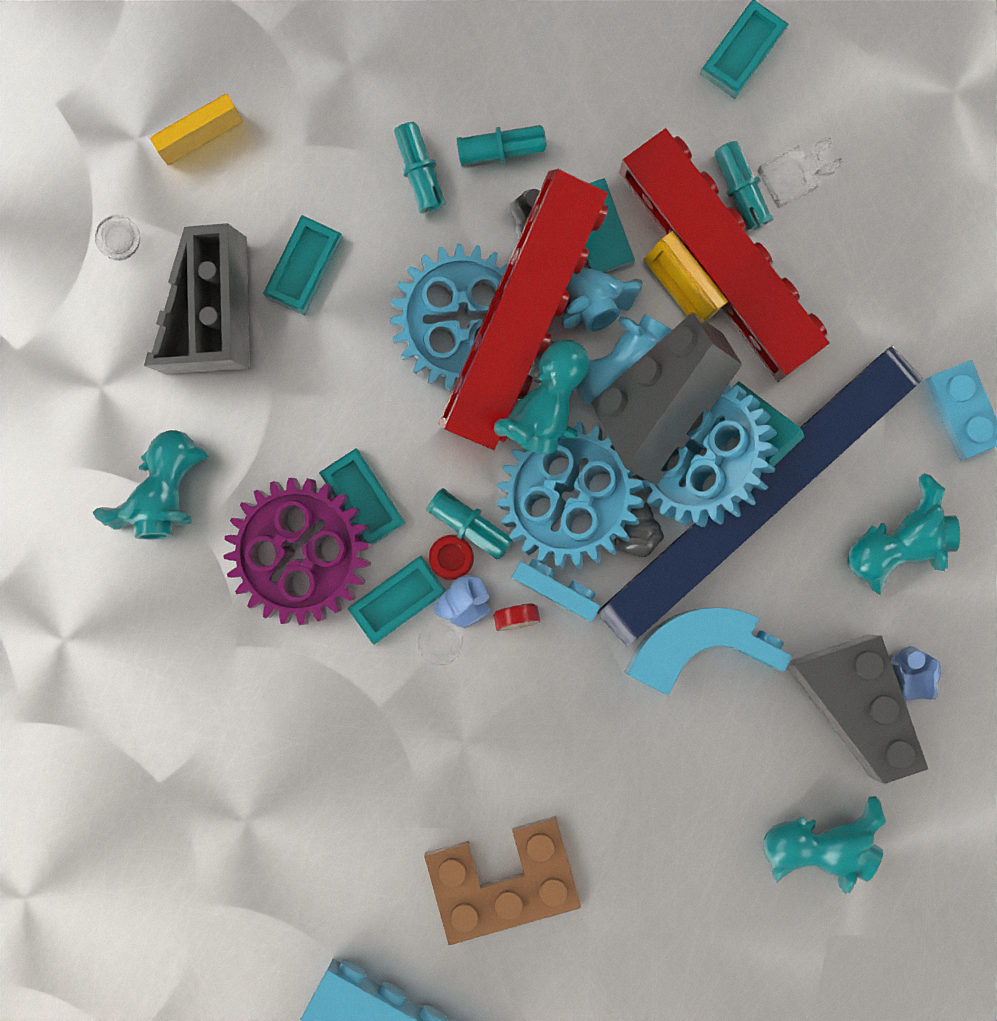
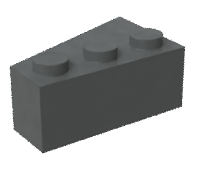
[144,223,250,374]
[591,312,742,485]
[787,635,928,784]

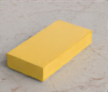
[150,94,243,165]
[644,231,729,322]

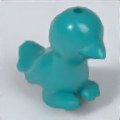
[494,340,591,453]
[92,430,209,540]
[848,473,960,595]
[763,796,886,894]

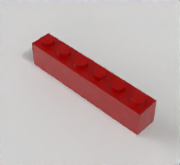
[619,128,830,382]
[438,169,608,450]

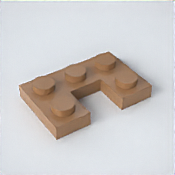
[424,816,581,945]

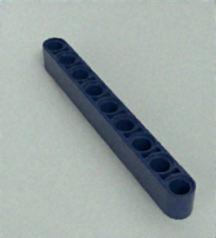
[597,345,923,646]

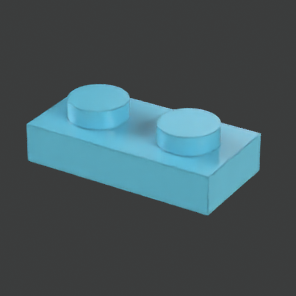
[926,360,997,461]
[511,558,601,622]

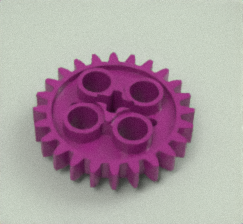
[223,478,372,625]

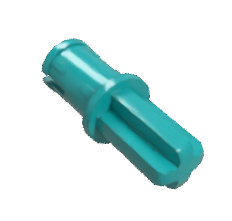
[394,121,446,213]
[457,125,547,166]
[715,141,774,232]
[426,488,512,559]

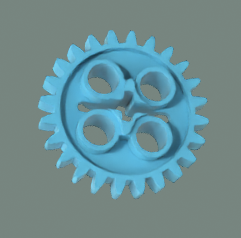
[390,244,508,390]
[636,384,778,527]
[497,421,645,569]

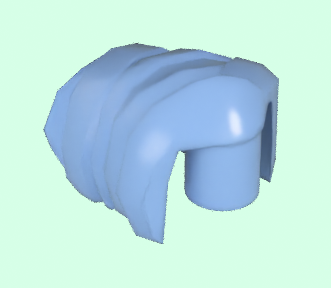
[434,575,491,628]
[891,646,941,702]

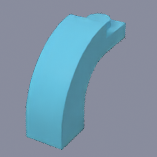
[624,608,792,696]

